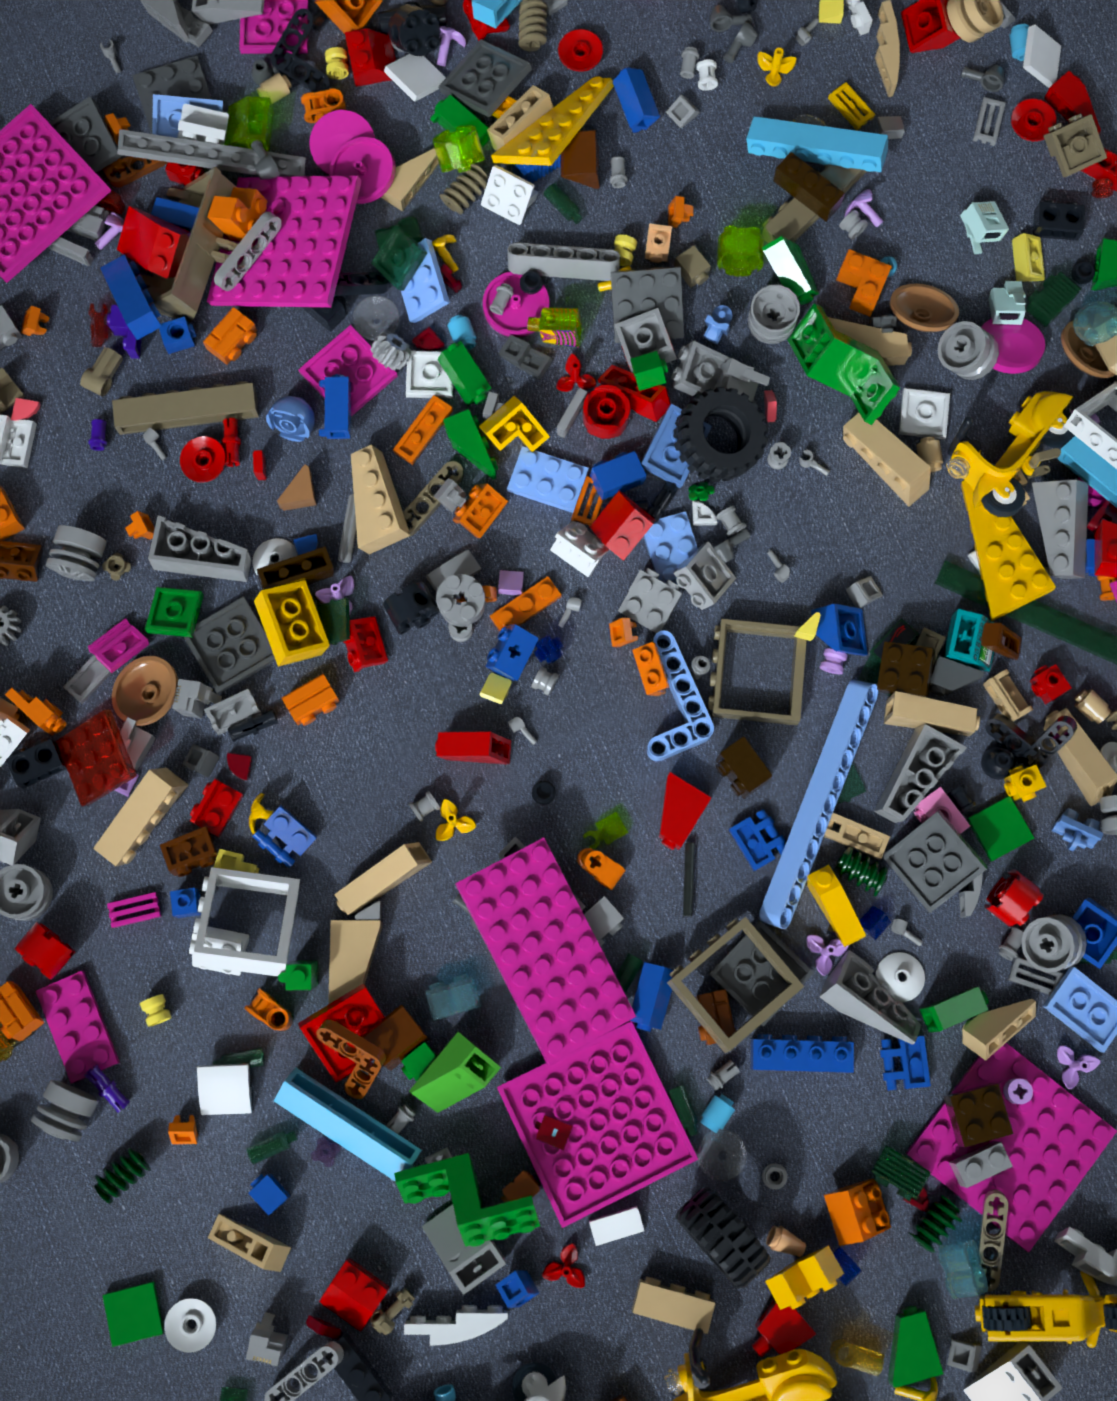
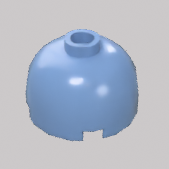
[266,396,315,442]

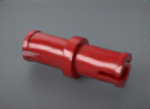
[222,418,241,467]

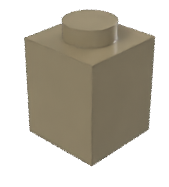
[674,245,711,288]

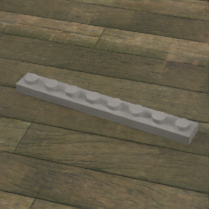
[117,129,306,177]

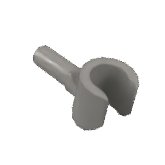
[796,18,819,46]
[100,40,121,73]
[143,428,167,461]
[799,450,830,476]
[767,550,790,583]
[558,597,582,628]
[508,717,537,745]
[891,919,923,946]

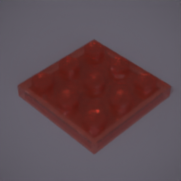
[56,709,137,807]

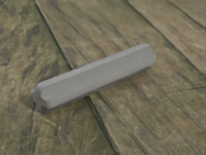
[338,494,357,563]

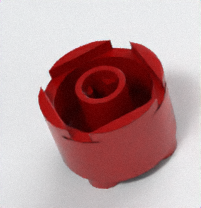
[583,385,630,439]
[984,869,1044,926]
[14,921,76,980]

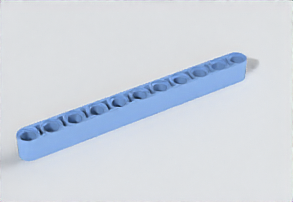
[759,679,878,929]

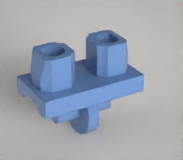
[704,305,733,345]
[1051,808,1103,851]

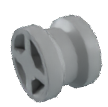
[839,210,868,240]
[448,623,473,642]
[531,666,559,696]

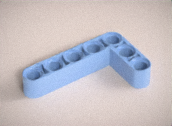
[647,630,714,761]

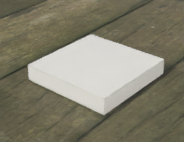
[1023,25,1061,88]
[384,54,446,102]
[406,351,453,399]
[898,388,950,440]

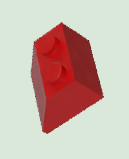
[901,0,960,53]
[345,28,396,87]
[590,490,656,561]
[319,1258,390,1332]

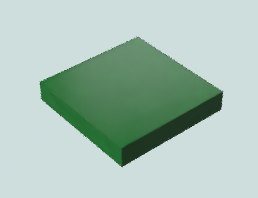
[145,587,204,638]
[966,796,1034,862]
[102,1281,165,1347]

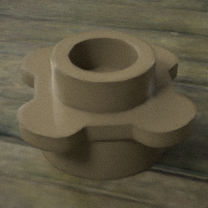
[102,553,131,581]

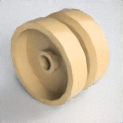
[947,0,1003,43]

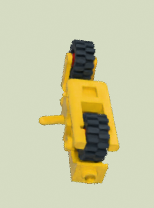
[975,1271,1117,1348]

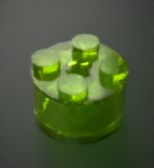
[433,125,485,173]
[717,226,764,277]

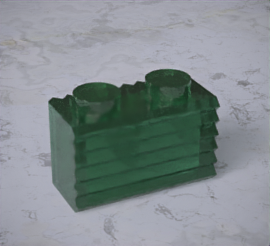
[1026,271,1081,327]
[871,1145,932,1202]

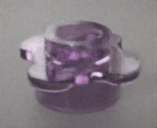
[311,1137,340,1167]

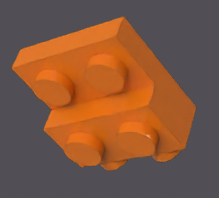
[5,688,67,736]

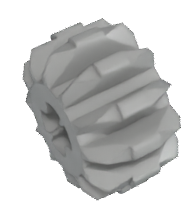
[370,331,412,371]
[0,606,21,646]

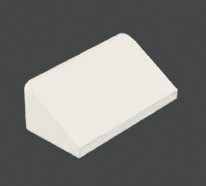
[589,1206,644,1246]

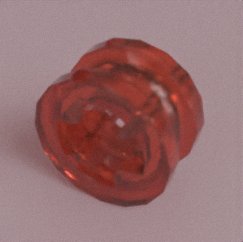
[1092,178,1113,198]

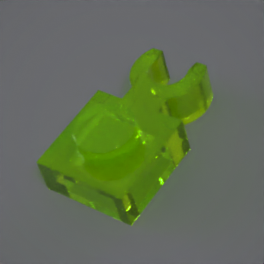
[583,812,628,850]

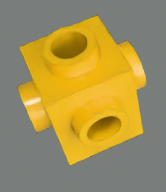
[1004,765,1047,802]

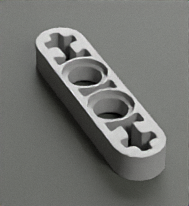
[214,212,281,291]
[264,1342,344,1401]

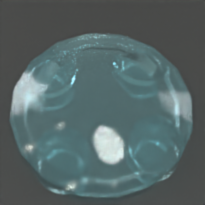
[1073,301,1117,346]

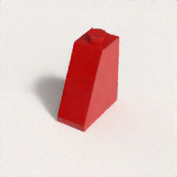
[435,732,511,764]
[659,772,711,850]

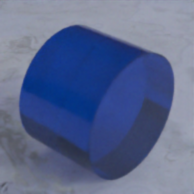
[833,1247,862,1287]

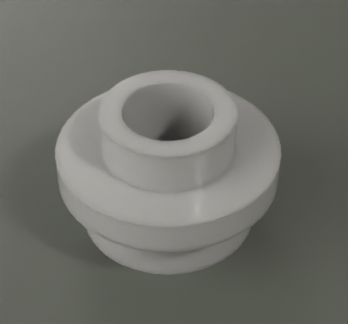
[762,1163,788,1189]

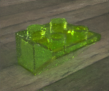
[224,96,274,152]

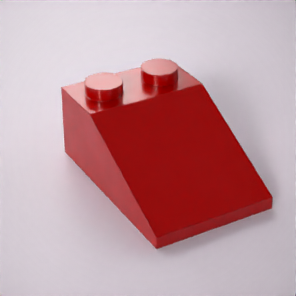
[117,206,191,279]

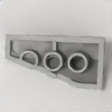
[819,950,921,1045]

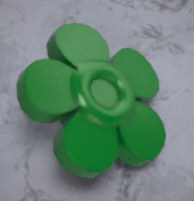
[688,482,715,501]

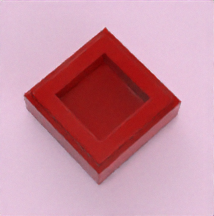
[253,450,266,480]

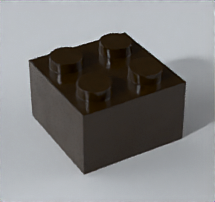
[877,641,935,698]
[716,736,773,799]
[943,1083,1013,1147]

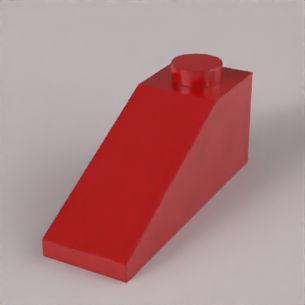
[1044,71,1101,134]
[598,365,670,422]

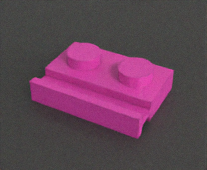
[88,618,149,673]

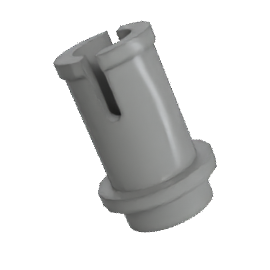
[680,47,699,79]
[609,156,628,188]
[489,283,514,315]
[688,656,710,680]
[999,927,1023,961]
[707,1060,740,1090]
[385,1104,416,1134]

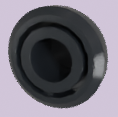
[981,746,1015,780]

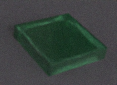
[371,225,427,291]

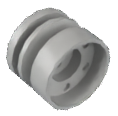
[748,285,800,344]
[45,525,107,581]
[31,1080,99,1142]

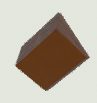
[561,130,600,189]
[362,1004,430,1071]

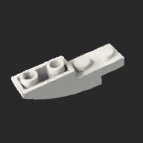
[1054,1227,1117,1286]
[404,1305,508,1346]

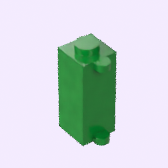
[430,95,490,155]
[437,341,491,406]
[278,960,318,990]

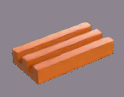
[571,476,603,527]

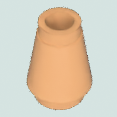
[766,1226,806,1257]

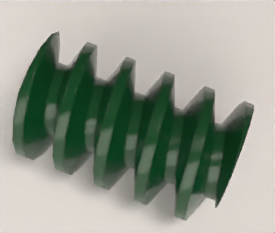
[833,846,888,897]
[94,1147,151,1204]
[908,1195,963,1253]

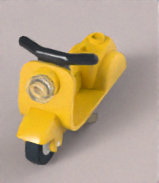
[946,391,1075,518]
[665,1328,837,1401]

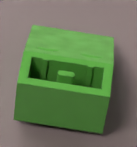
[409,1032,501,1113]

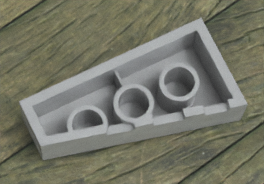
[1032,480,1088,579]
[148,515,252,582]
[874,724,967,823]

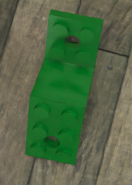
[788,303,900,425]
[394,1153,540,1247]

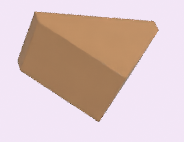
[277,464,316,511]

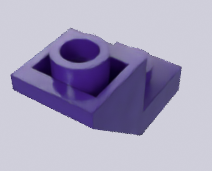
[107,305,142,359]

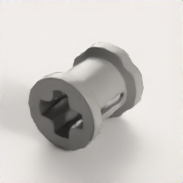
[767,442,791,470]
[716,506,746,537]
[409,791,441,822]

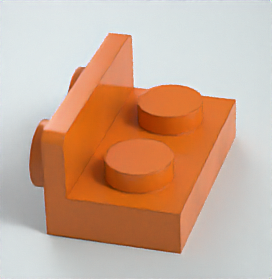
[453,483,508,538]
[632,642,669,696]

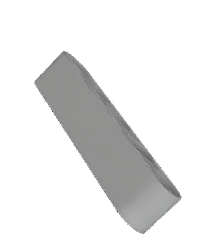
[507,243,620,281]

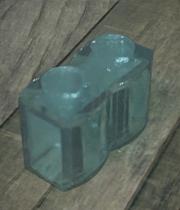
[425,974,481,1021]
[938,1240,988,1299]

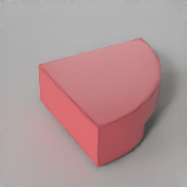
[764,390,777,422]
[10,398,41,421]

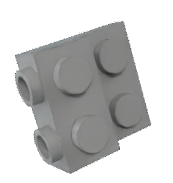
[671,341,731,396]
[674,541,736,610]
[618,568,683,633]

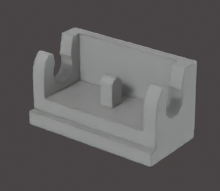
[204,689,262,735]

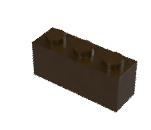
[773,152,845,222]
[257,547,334,590]

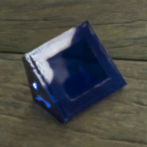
[859,906,891,940]

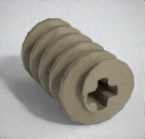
[518,0,547,52]
[439,163,488,215]

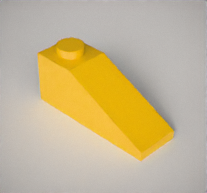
[807,865,866,947]

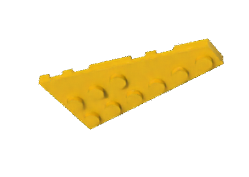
[491,77,614,166]
[961,480,1056,622]

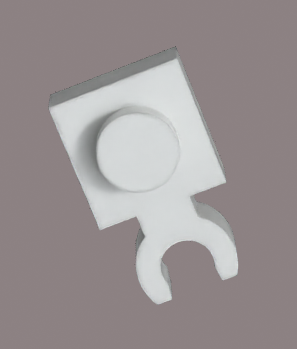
[846,0,872,35]

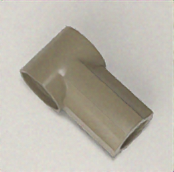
[80,347,123,397]

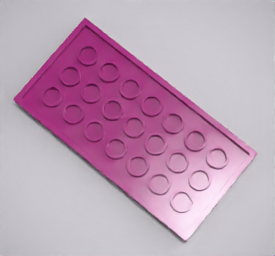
[455,838,636,1065]

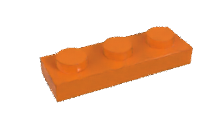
[393,395,453,465]
[490,576,562,631]

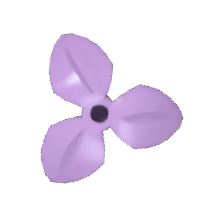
[437,26,466,66]
[844,189,883,227]
[95,212,124,250]
[315,576,354,616]
[806,935,849,976]
[1057,1045,1101,1089]

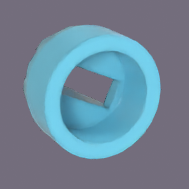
[880,256,897,277]
[434,1384,456,1401]

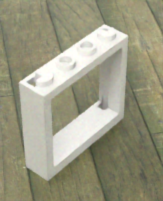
[1064,382,1117,469]
[189,867,300,976]

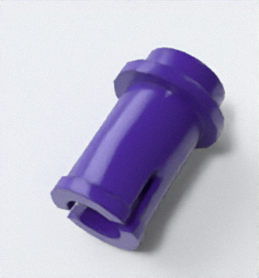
[88,419,107,451]

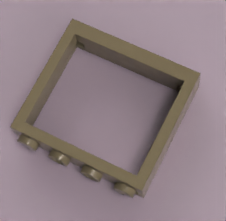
[708,619,807,726]
[667,917,804,1053]

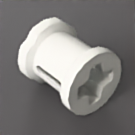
[696,59,718,90]

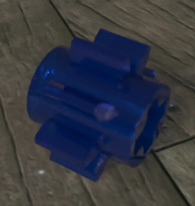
[534,635,564,665]

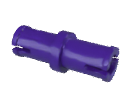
[84,1064,130,1113]

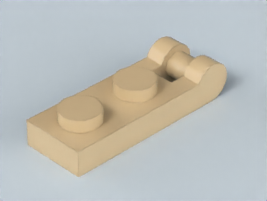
[824,813,890,860]

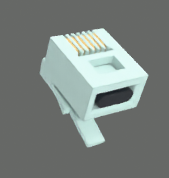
[960,201,1009,254]
[989,281,1026,325]

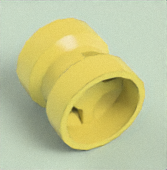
[325,47,349,80]
[614,235,637,266]
[140,994,172,1027]

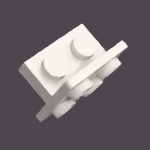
[178,104,229,145]
[481,165,538,225]
[550,521,610,577]
[192,926,249,976]

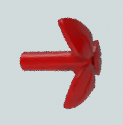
[556,353,596,392]
[542,1243,585,1288]

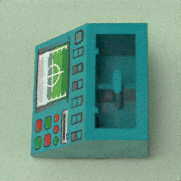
[943,609,994,672]

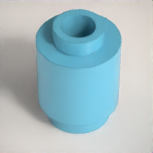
[1009,24,1029,61]
[447,315,477,351]
[700,1094,735,1134]

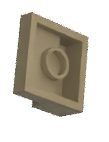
[1043,113,1107,178]

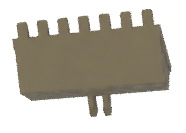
[141,167,238,322]

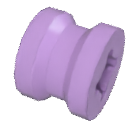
[819,648,848,675]
[1003,1079,1033,1104]

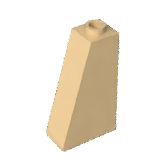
[828,317,912,366]
[884,691,980,736]
[1044,708,1117,807]
[334,842,432,915]
[328,920,382,1004]

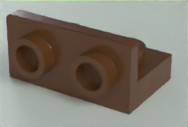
[0,541,43,582]
[160,826,218,877]

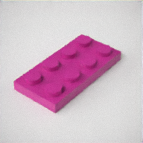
[36,971,120,1084]

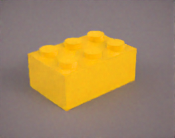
[254,580,330,667]

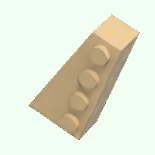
[843,413,931,507]
[351,444,411,554]
[93,768,188,866]

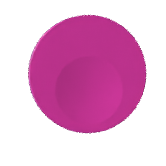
[310,110,375,176]
[330,137,396,204]
[483,272,549,337]
[981,318,1045,374]

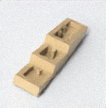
[875,0,900,97]

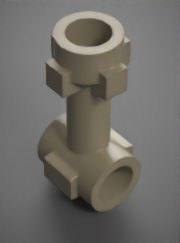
[370,1288,415,1335]

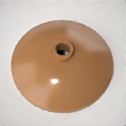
[890,284,959,332]
[1061,320,1116,378]
[112,656,178,726]

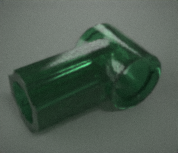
[374,217,423,251]

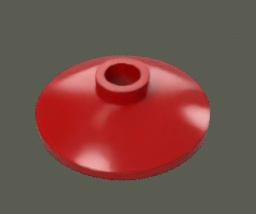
[558,29,603,72]
[1011,99,1057,142]
[180,436,226,483]

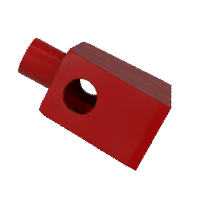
[751,1299,816,1358]

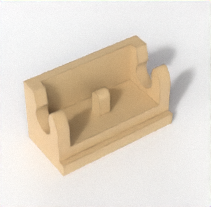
[983,669,1033,722]

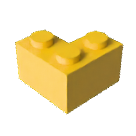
[479,396,550,452]
[765,1245,844,1310]

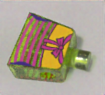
[527,308,582,348]

